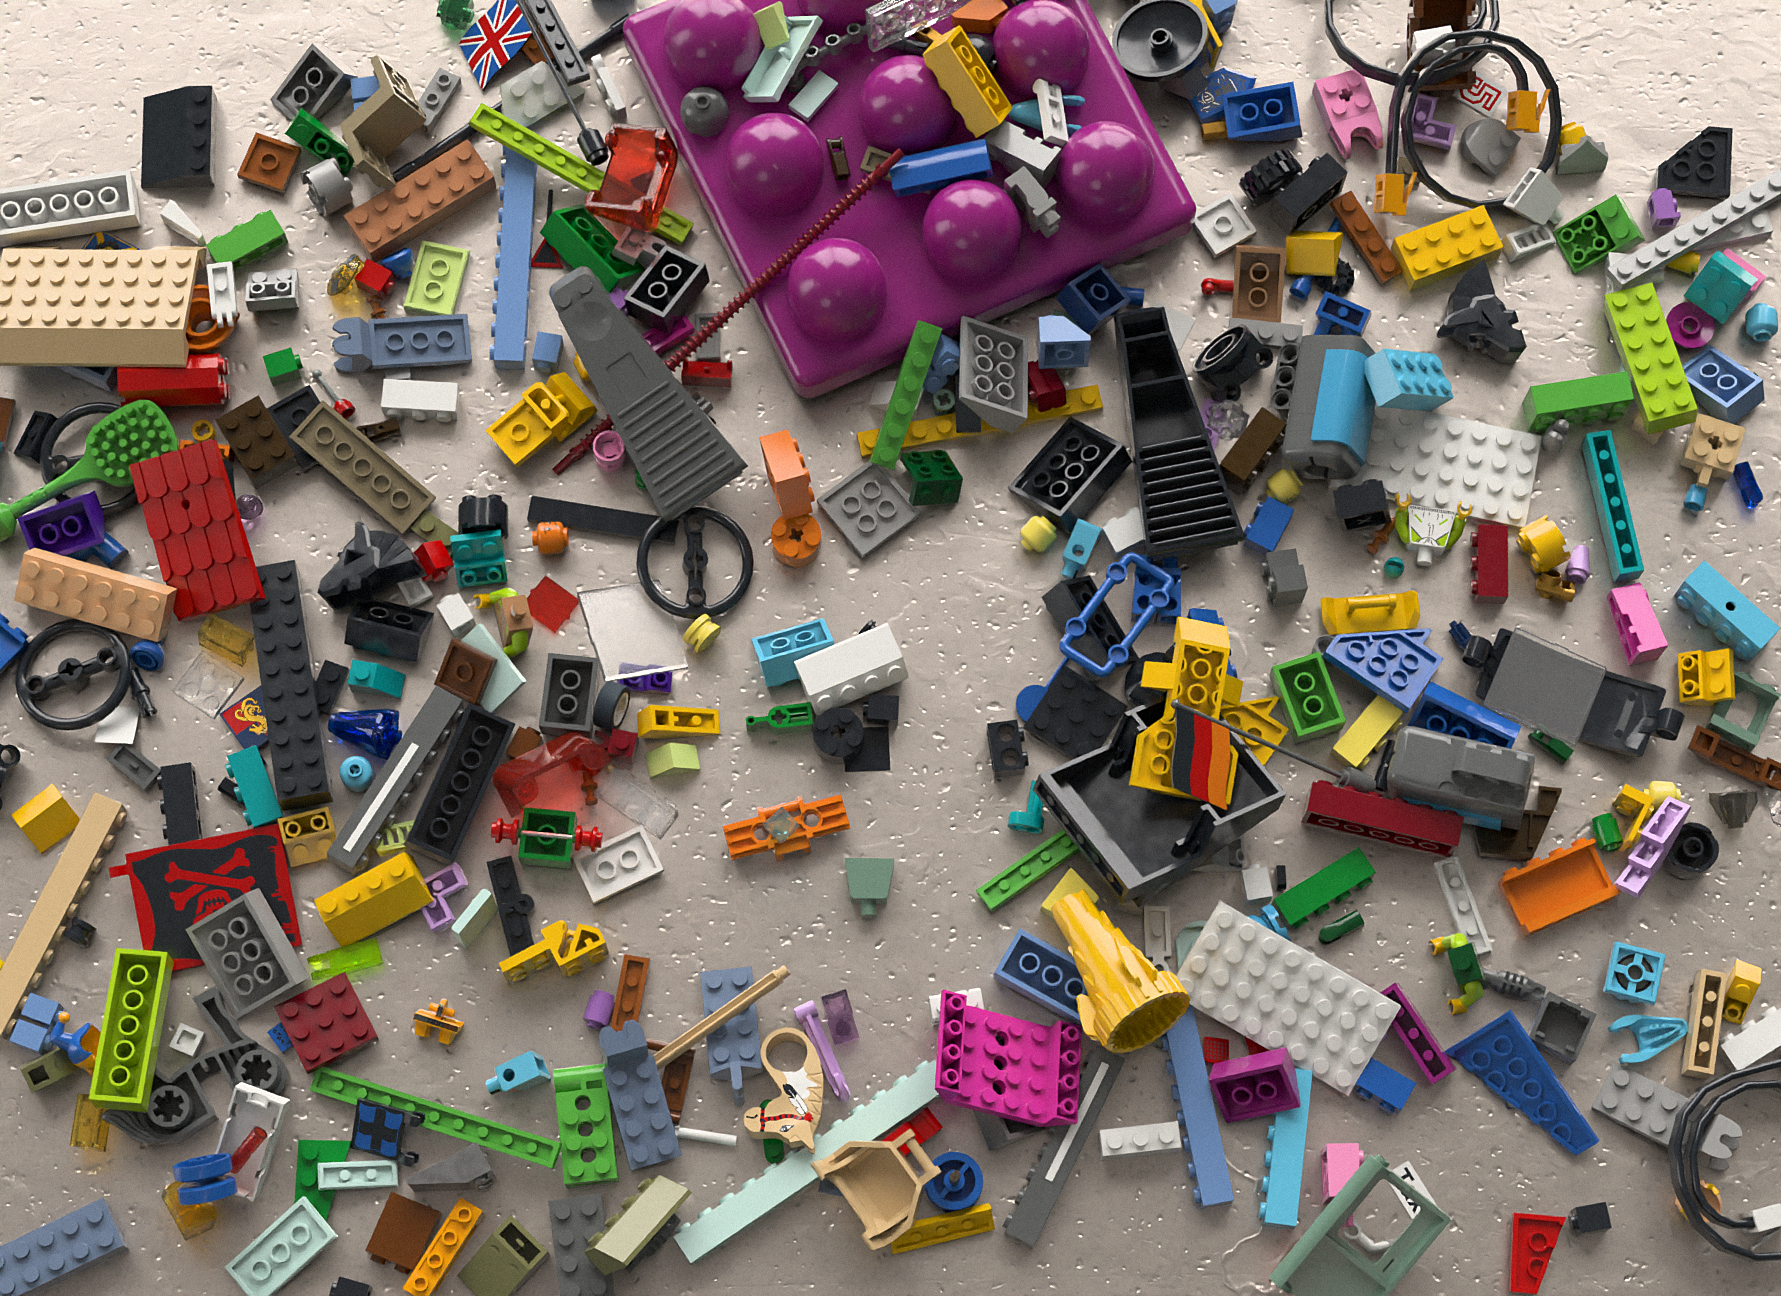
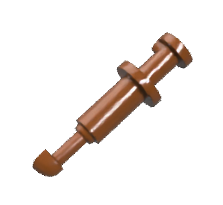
[366,295,387,319]
[1366,517,1395,554]
[580,748,598,806]

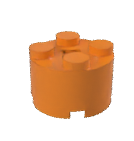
[771,514,821,568]

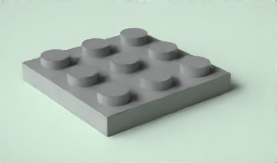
[817,461,922,559]

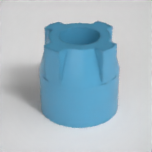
[1683,484,1707,511]

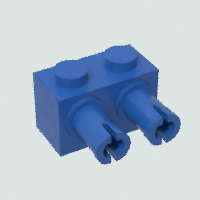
[1313,291,1372,337]

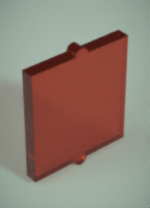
[527,575,580,633]

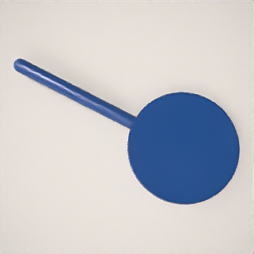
[1016,656,1069,722]

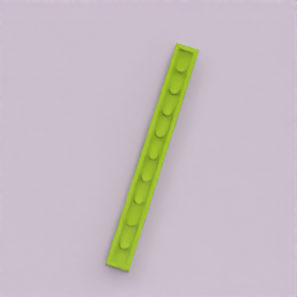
[469,102,694,246]

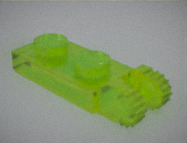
[307,937,384,980]

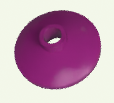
[1666,302,1715,349]

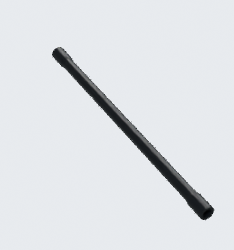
[391,14,630,183]

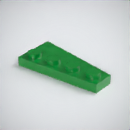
[294,1140,351,1222]

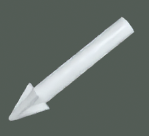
[674,1125,737,1146]

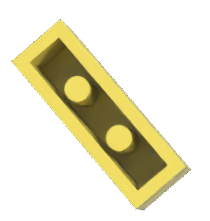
[1330,695,1403,770]

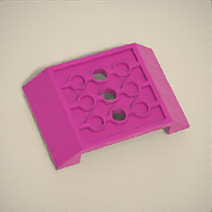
[935,989,1082,1127]

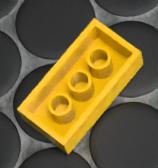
[922,25,1013,138]
[1390,205,1503,291]

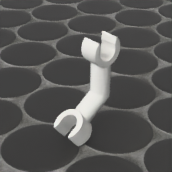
[1344,1222,1397,1254]

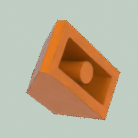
[952,0,1008,34]

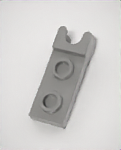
[419,67,461,135]

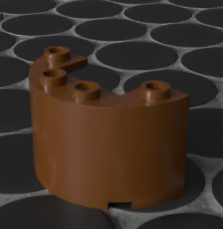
[1406,0,1476,91]

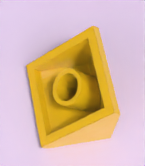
[1286,230,1343,276]
[11,784,80,854]

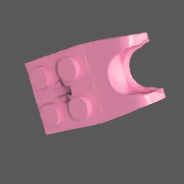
[1312,69,1383,159]

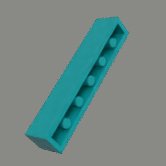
[1581,430,1644,583]

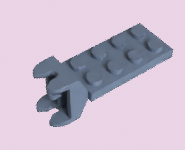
[332,314,472,373]
[598,1020,682,1170]

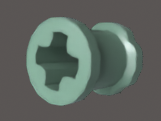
[932,389,955,416]

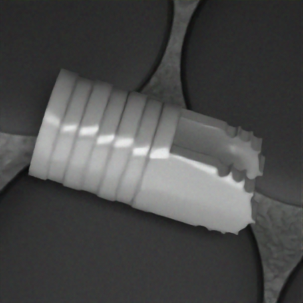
[1541,419,1569,454]

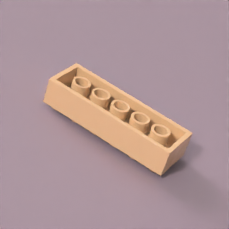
[14,548,177,642]

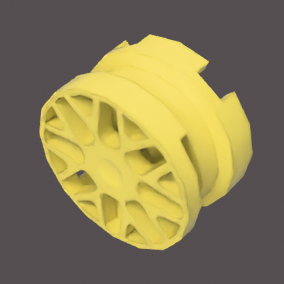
[682,614,721,653]

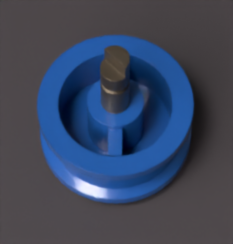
[925,1152,983,1213]

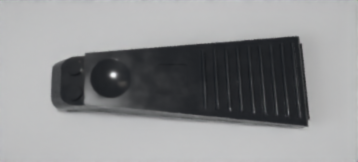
[1114,307,1245,561]

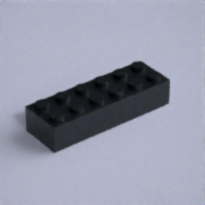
[403,703,516,865]

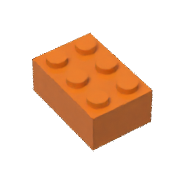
[759,429,815,520]

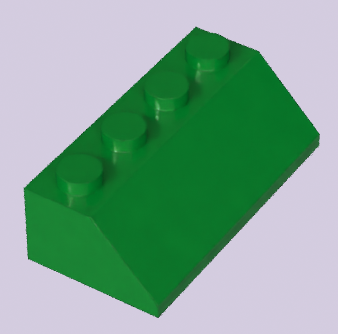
[539,203,646,293]

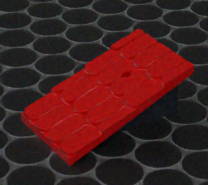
[129,439,266,623]

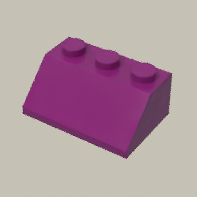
[1209,1047,1301,1123]

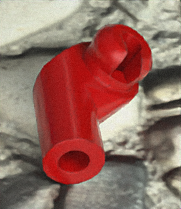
[1200,278,1233,295]

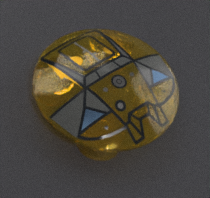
[326,254,364,296]

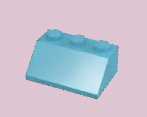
[751,618,835,687]

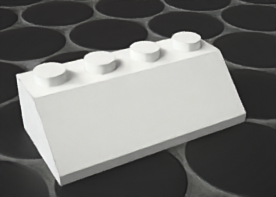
[794,623,909,716]

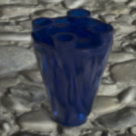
[328,708,402,760]

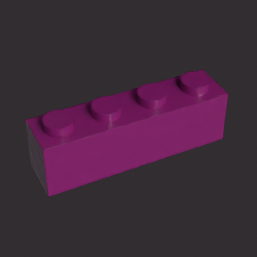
[1380,982,1457,1085]

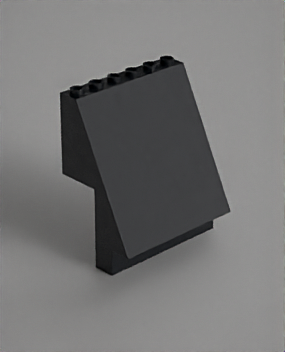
[1032,695,1286,908]

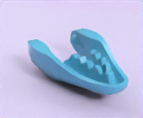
[1008,95,1085,138]
[1608,1015,1689,1064]

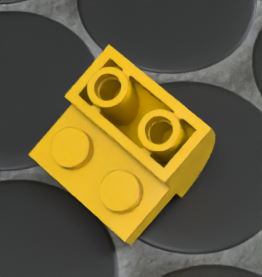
[1678,648,1735,706]
[277,806,337,867]

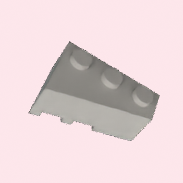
[984,120,1061,189]

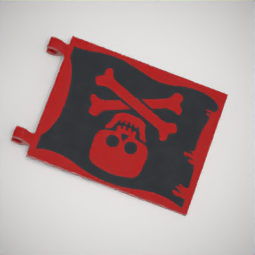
[108,824,302,971]

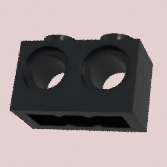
[986,719,1029,778]

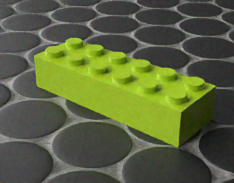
[1603,282,1698,435]
[89,948,174,1112]

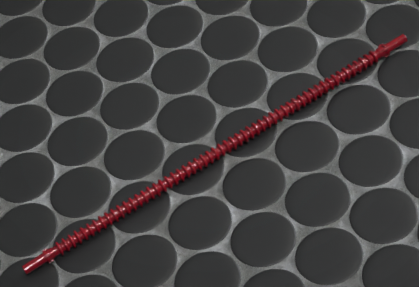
[552,148,905,476]

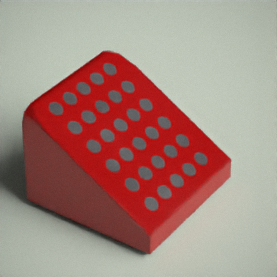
[1203,1036,1229,1065]

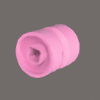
[593,431,627,472]

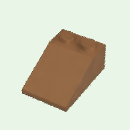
[1232,245,1286,323]

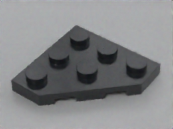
[1656,126,1733,199]

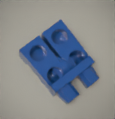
[1131,555,1181,624]

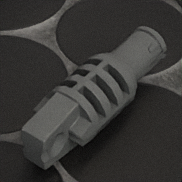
[1482,967,1546,1002]
[624,1213,681,1273]

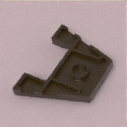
[1472,786,1562,861]

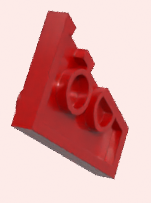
[1509,1212,1566,1295]

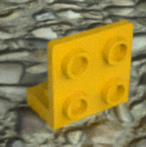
[1612,784,1654,853]

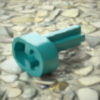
[1007,780,1044,834]

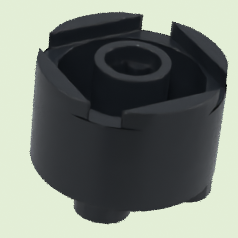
[458,494,509,540]
[813,707,864,764]
[1663,822,1719,879]

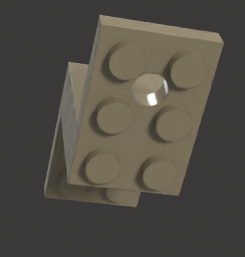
[340,54,427,192]

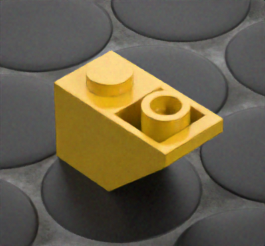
[1721,960,1761,1025]

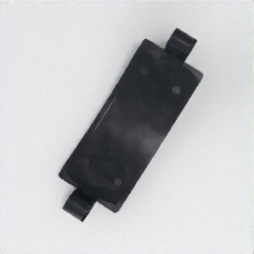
[1462,628,1685,757]

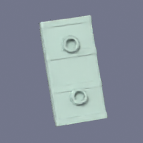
[741,16,823,102]

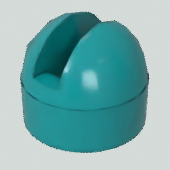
[1384,557,1405,578]

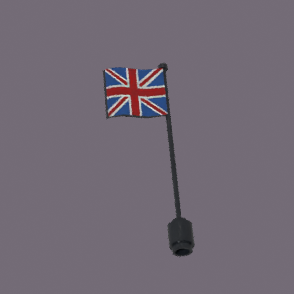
[459,0,609,166]

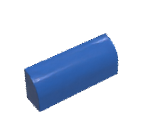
[890,138,993,198]

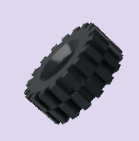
[1239,148,1303,206]

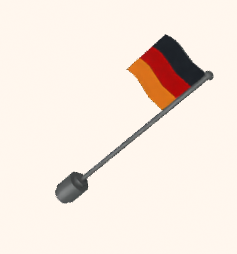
[1171,699,1376,810]

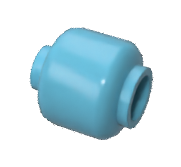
[1745,303,1778,341]
[340,756,374,792]

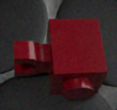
[591,728,639,765]

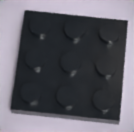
[1023,665,1128,760]

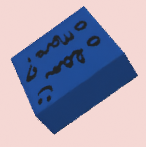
[267,1022,294,1054]

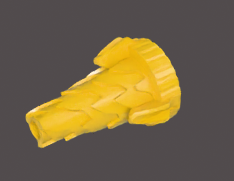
[1051,888,1190,1054]

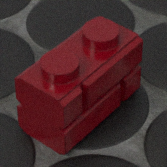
[1028,359,1067,413]

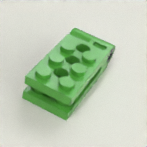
[553,1063,619,1189]

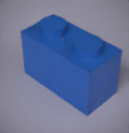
[1243,496,1295,556]
[1353,1057,1416,1114]

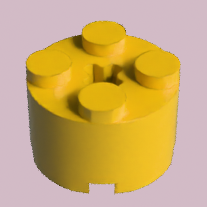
[1516,515,1571,574]

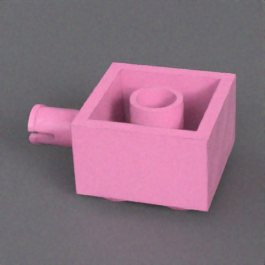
[1320,1143,1364,1228]

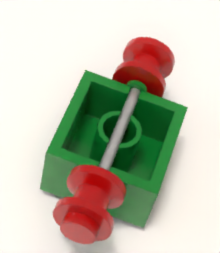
[491,807,603,869]

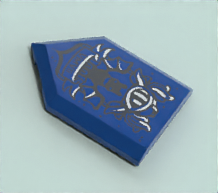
[1187,67,1256,124]

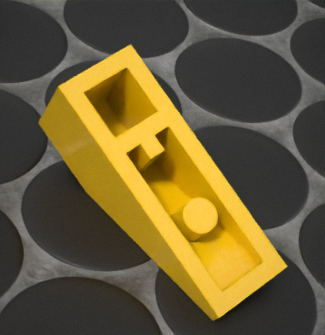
[637,705,720,739]

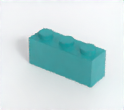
[225,745,284,828]

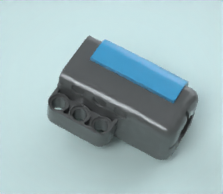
[1271,335,1376,480]
[1387,726,1535,831]

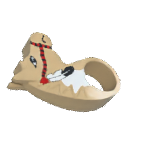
[744,1028,825,1154]

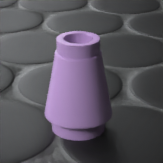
[1565,545,1590,584]

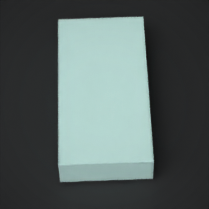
[789,70,839,122]

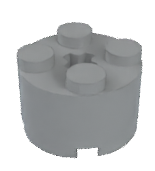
[301,158,353,216]

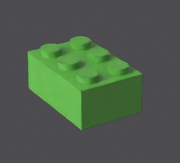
[1269,651,1346,744]

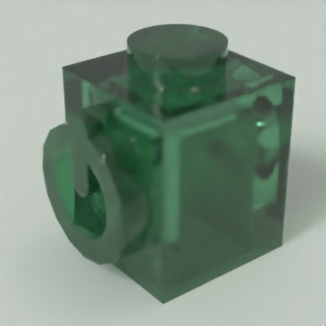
[436,0,474,31]

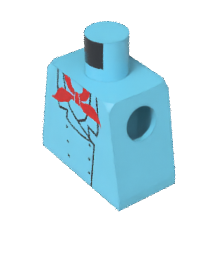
[486,1051,551,1095]

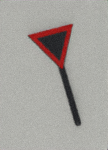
[531,189,564,269]

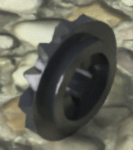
[1315,258,1355,296]

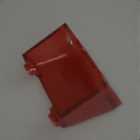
[585,123,678,232]
[492,731,611,818]

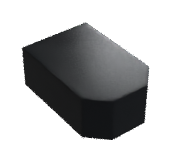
[1275,865,1287,890]

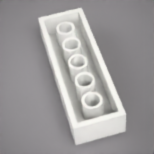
[0,170,141,247]

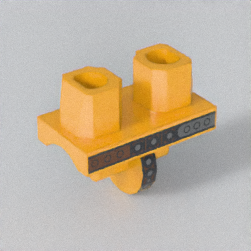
[413,999,464,1045]

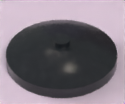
[1112,0,1209,82]

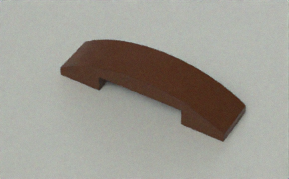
[1687,725,1781,791]

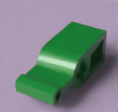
[746,702,813,735]

